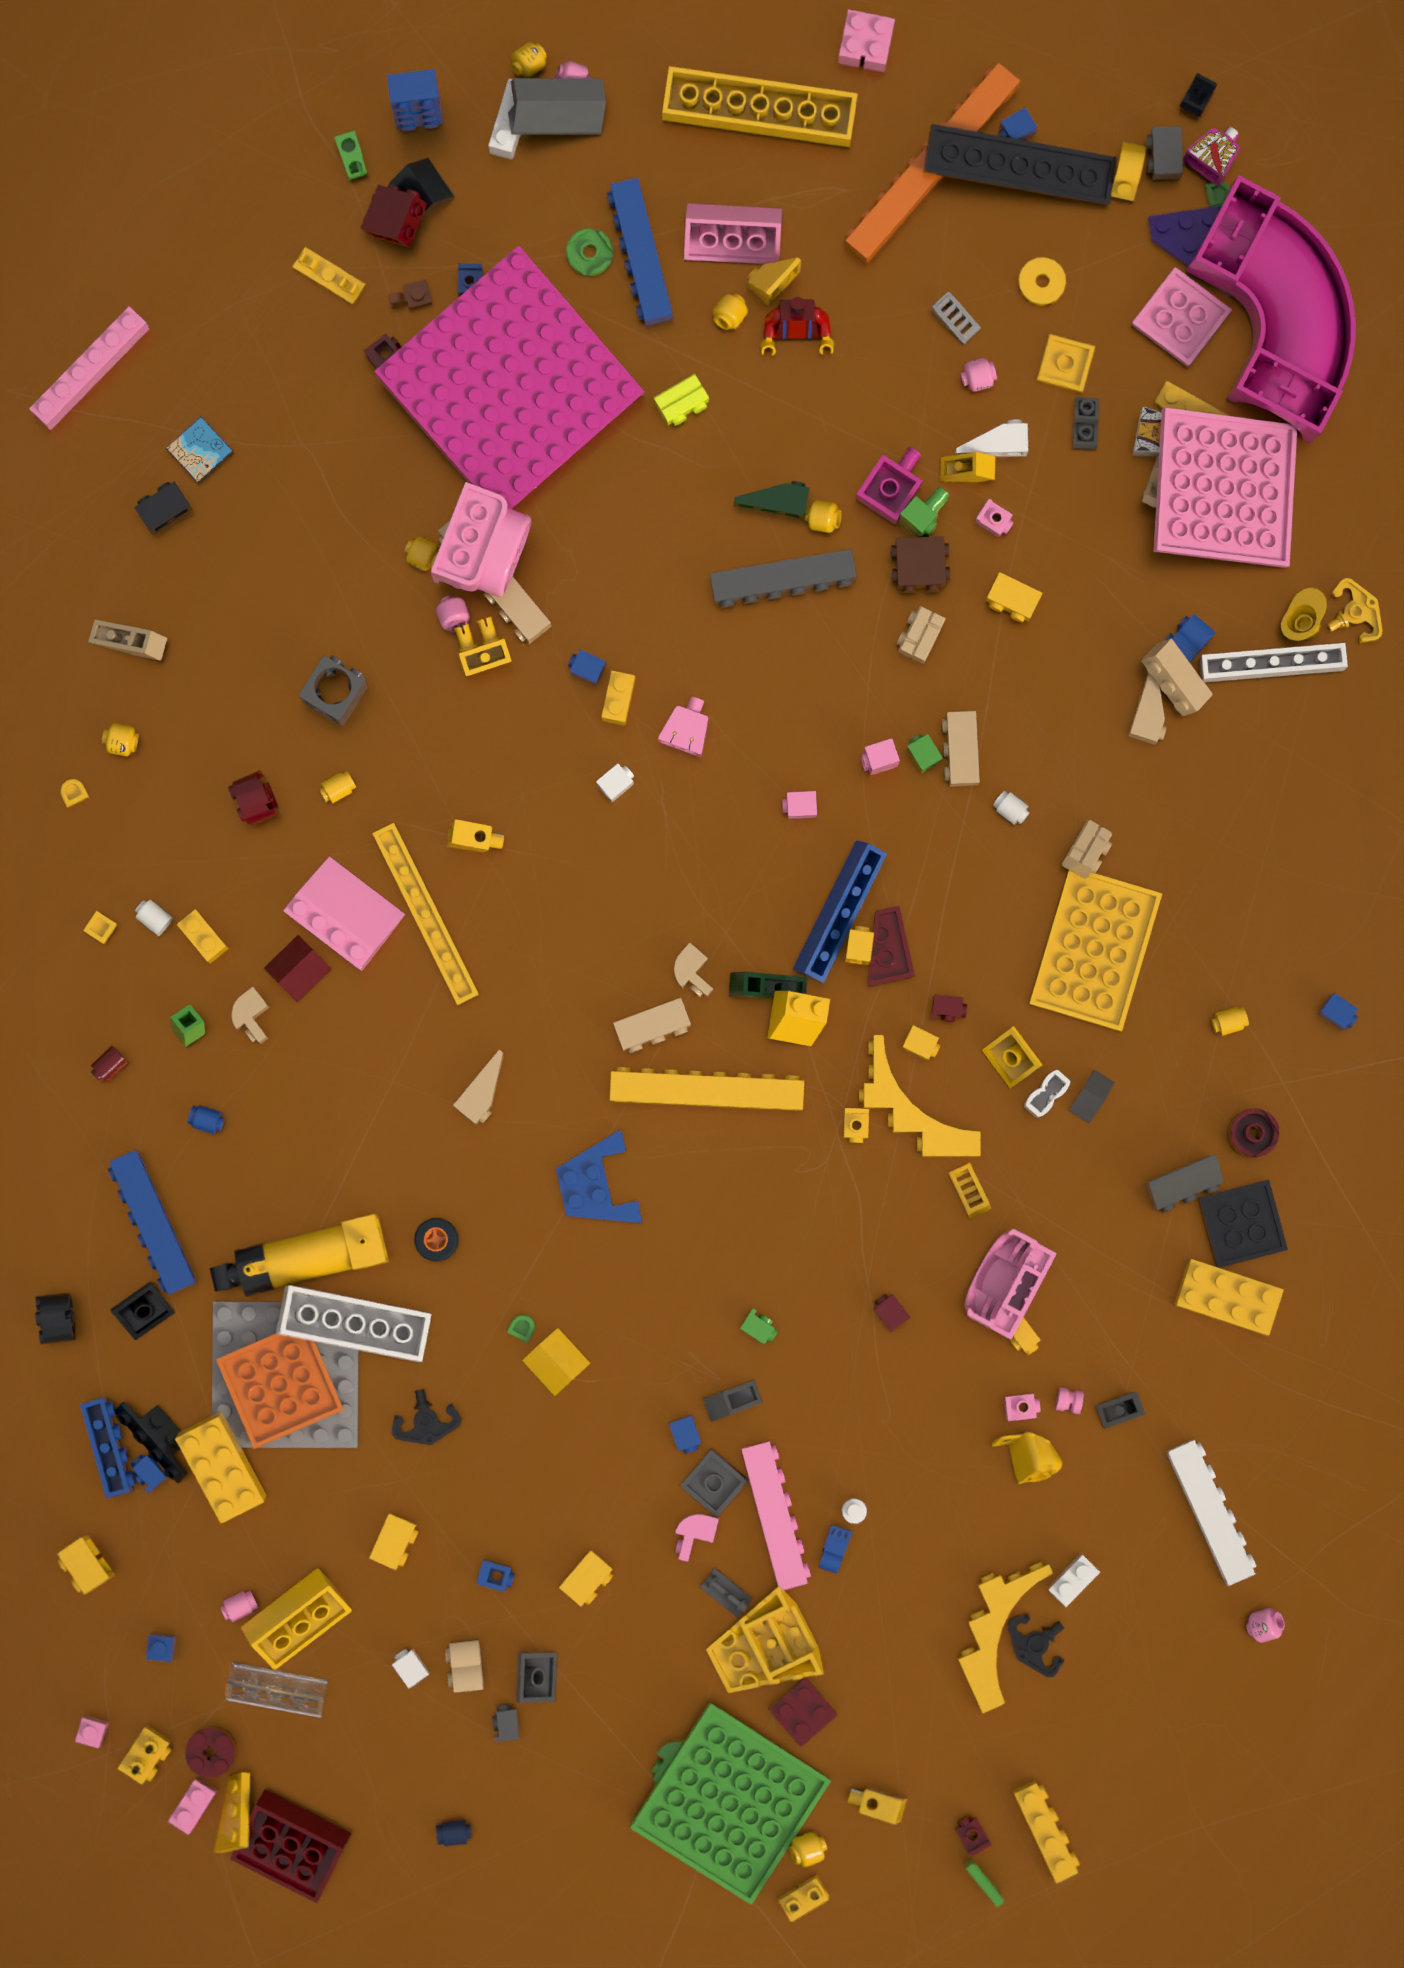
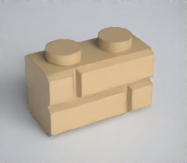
[897,606,945,664]
[1062,820,1112,879]

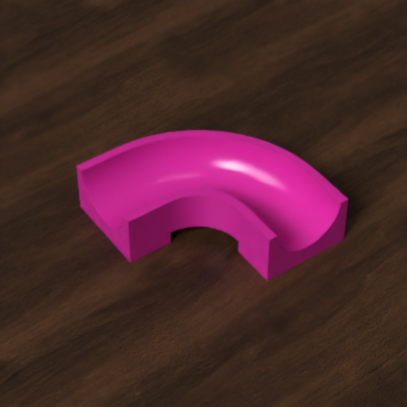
[1186,175,1356,443]

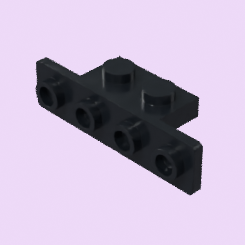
[115,1402,188,1484]

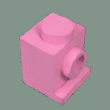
[975,499,1014,538]
[1004,1394,1041,1421]

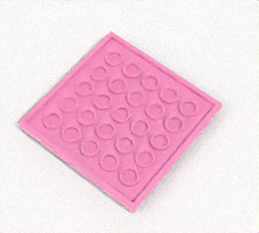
[1154,408,1297,568]

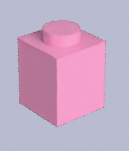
[782,791,817,819]
[75,1715,109,1748]

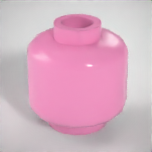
[555,61,591,79]
[436,595,470,633]

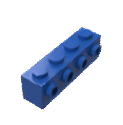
[80,1397,135,1499]

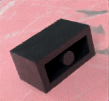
[134,481,192,535]

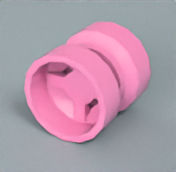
[1055,1387,1084,1415]

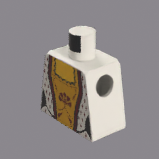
[1133,407,1161,456]

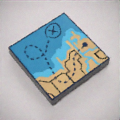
[166,417,234,484]

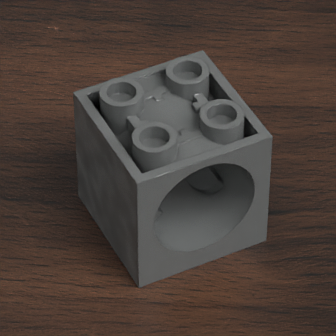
[299,655,368,727]

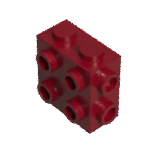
[360,184,427,247]

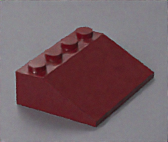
[230,1790,351,1903]

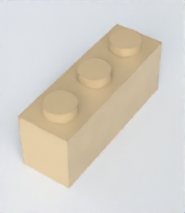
[1141,638,1213,716]
[942,711,980,787]
[613,998,691,1053]

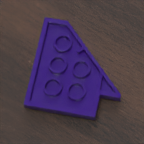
[1148,205,1233,297]

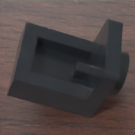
[1179,73,1217,117]

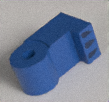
[818,1525,852,1574]

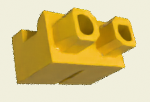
[777,1874,829,1922]

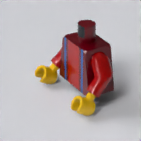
[760,297,834,356]

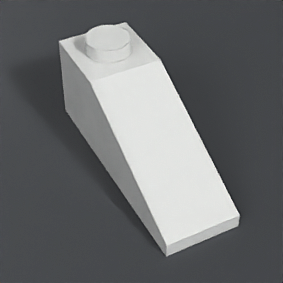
[955,420,1028,457]

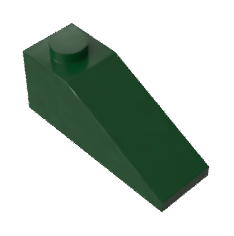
[733,481,810,520]
[729,972,807,1000]

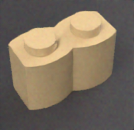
[445,1640,484,1693]

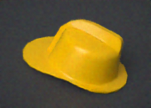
[1281,588,1327,641]

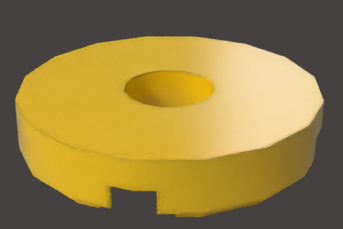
[1018,257,1066,306]

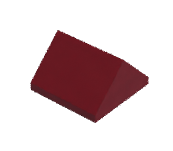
[264,935,331,1003]

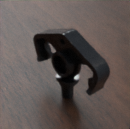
[392,1389,461,1445]
[1008,1613,1065,1677]

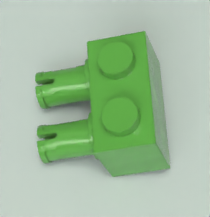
[898,486,949,537]

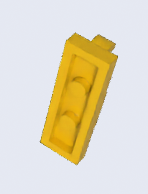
[293,247,366,306]

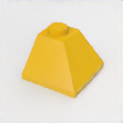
[747,257,801,306]

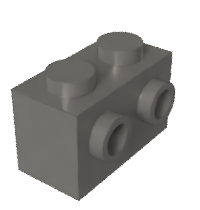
[1146,126,1183,180]

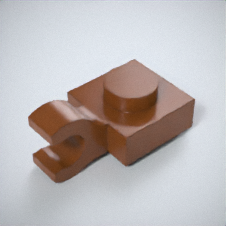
[389,280,432,310]

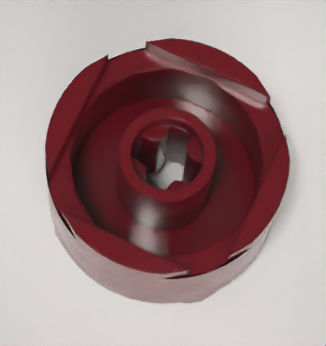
[228,770,279,826]
[1228,1109,1279,1158]
[185,1726,237,1778]

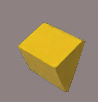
[982,1026,1042,1089]
[522,1328,590,1396]

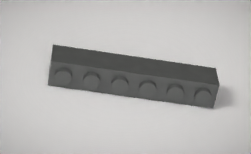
[710,549,857,608]

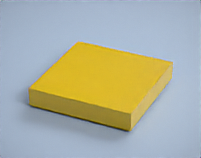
[1036,334,1095,393]

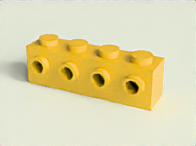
[1013,1781,1080,1883]

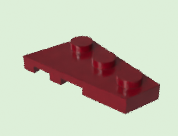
[867,906,915,987]

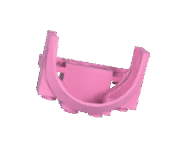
[965,1229,1057,1340]

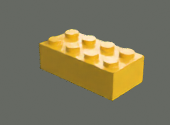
[1174,1259,1284,1336]
[175,1411,267,1524]

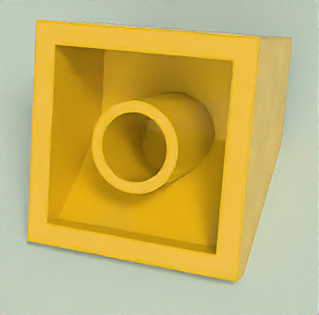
[767,991,830,1046]

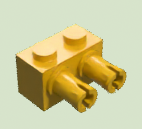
[454,616,512,676]
[118,1725,172,1785]

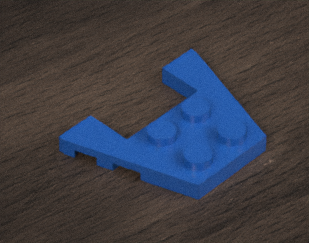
[556,1130,642,1223]

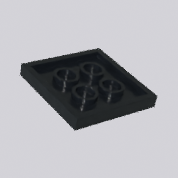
[1198,1180,1288,1268]

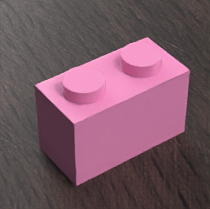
[860,738,900,776]
[168,1777,218,1835]

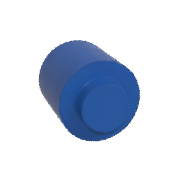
[187,1105,225,1135]

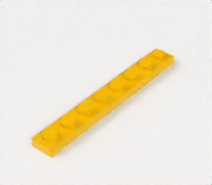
[372,823,479,1005]

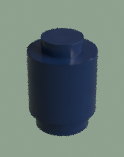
[436,1819,472,1847]

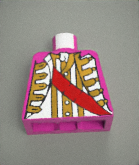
[1183,127,1240,187]

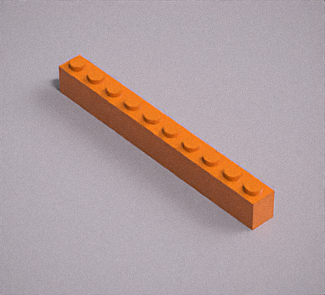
[845,63,1020,264]

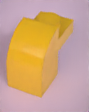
[1111,142,1146,201]

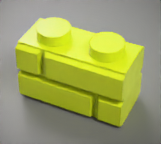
[653,374,709,426]

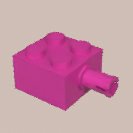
[856,447,923,525]

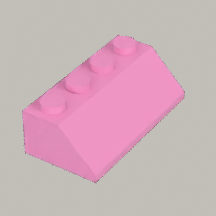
[684,204,782,264]

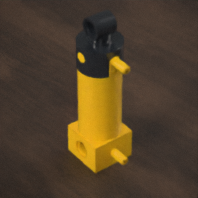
[209,1214,389,1297]

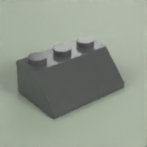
[1144,1154,1224,1213]

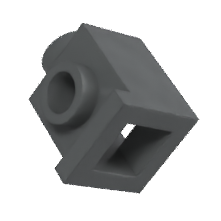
[493,1704,520,1742]

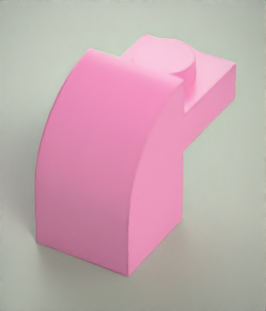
[675,1514,719,1562]

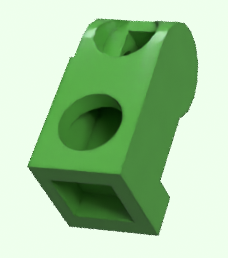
[334,131,367,180]

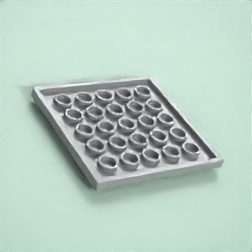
[212,1302,359,1448]

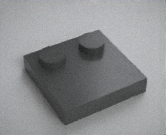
[680,1448,749,1518]

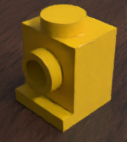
[843,1108,869,1143]
[1009,1317,1041,1356]

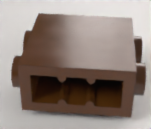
[891,536,950,593]

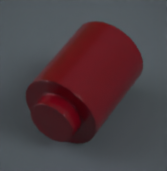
[91,1045,129,1082]

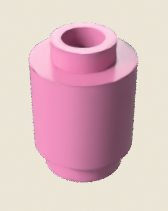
[220,1590,258,1623]

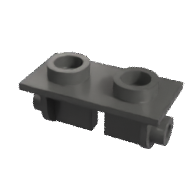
[700,1568,753,1618]

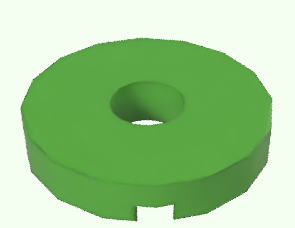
[566,228,613,276]

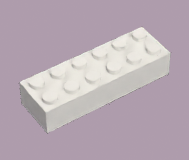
[276,1285,431,1362]

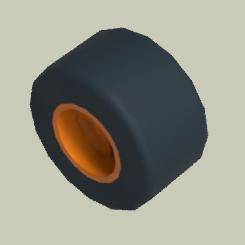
[414,1218,458,1261]

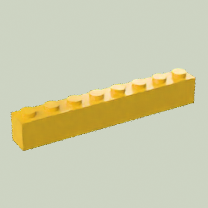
[610,1067,804,1111]

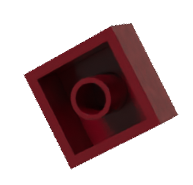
[768,1677,837,1747]

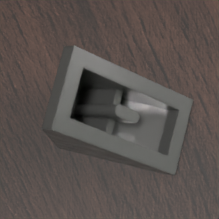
[1069,1070,1115,1123]

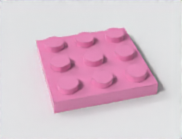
[1131,267,1232,367]

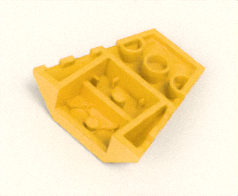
[706,1586,824,1693]

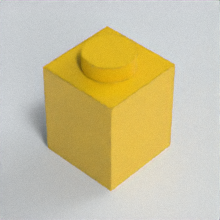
[902,1025,941,1061]

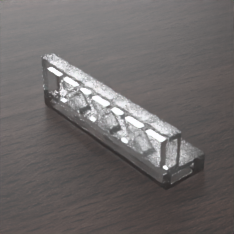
[225,1662,328,1718]

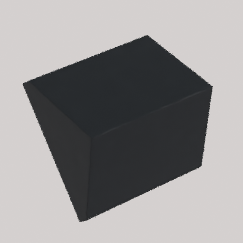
[389,158,454,219]
[110,1281,175,1340]

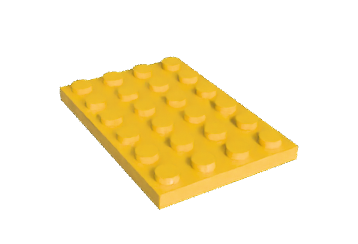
[1029,870,1162,1032]

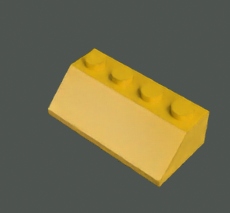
[240,1568,352,1670]

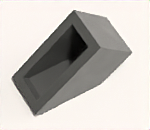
[703,1380,762,1422]

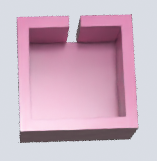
[838,10,895,72]

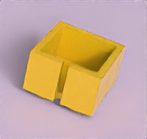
[57,1535,115,1594]

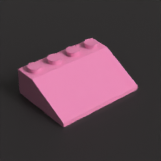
[284,856,406,972]

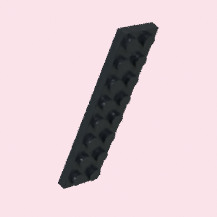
[923,124,1117,205]

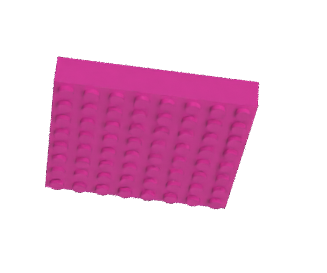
[373,245,645,509]

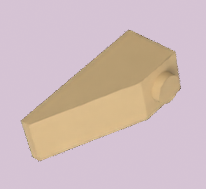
[88,620,167,661]
[1128,672,1167,745]
[453,1050,504,1125]

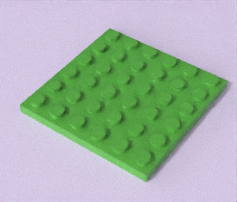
[629,1702,831,1905]

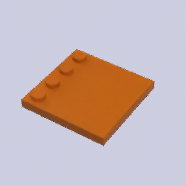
[216,1334,344,1449]

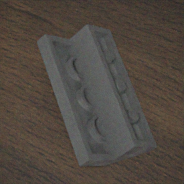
[508,78,606,135]

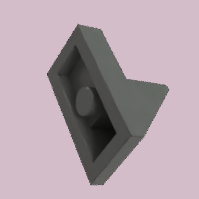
[1096,1391,1146,1429]

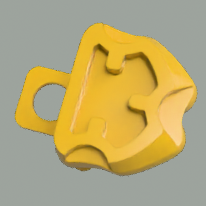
[992,1432,1062,1484]

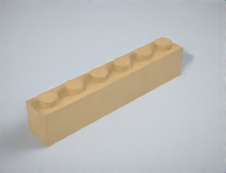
[438,520,551,644]

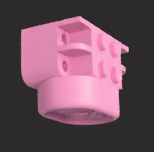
[431,482,531,597]

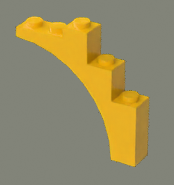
[859,1035,981,1157]
[957,1561,1053,1713]

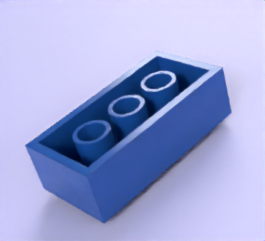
[387,69,443,131]

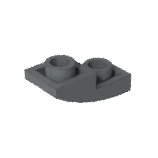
[1073,397,1099,450]

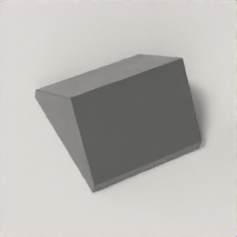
[516,1651,557,1703]

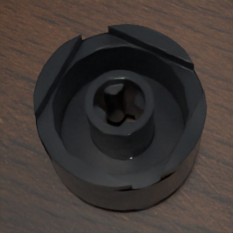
[35,1293,76,1344]

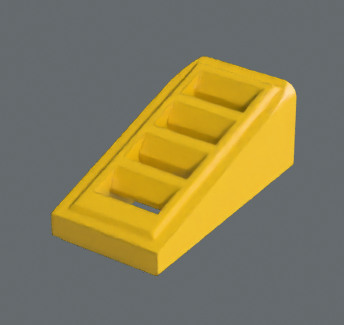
[948,1163,991,1219]

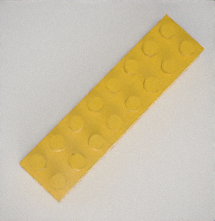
[662,66,858,147]

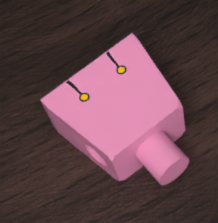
[658,696,708,757]

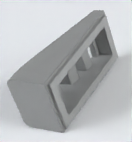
[931,291,981,345]

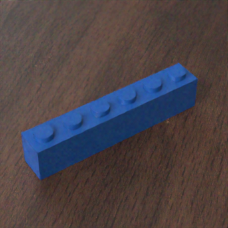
[607,177,673,326]
[793,840,887,983]
[108,1150,197,1295]

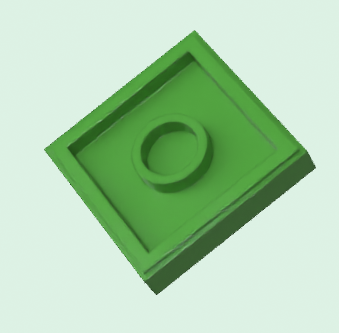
[963,1858,1004,1907]

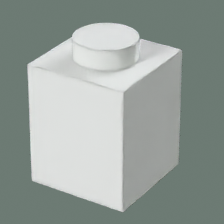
[596,764,634,802]
[392,1649,430,1688]

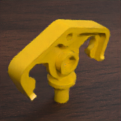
[1327,578,1383,643]

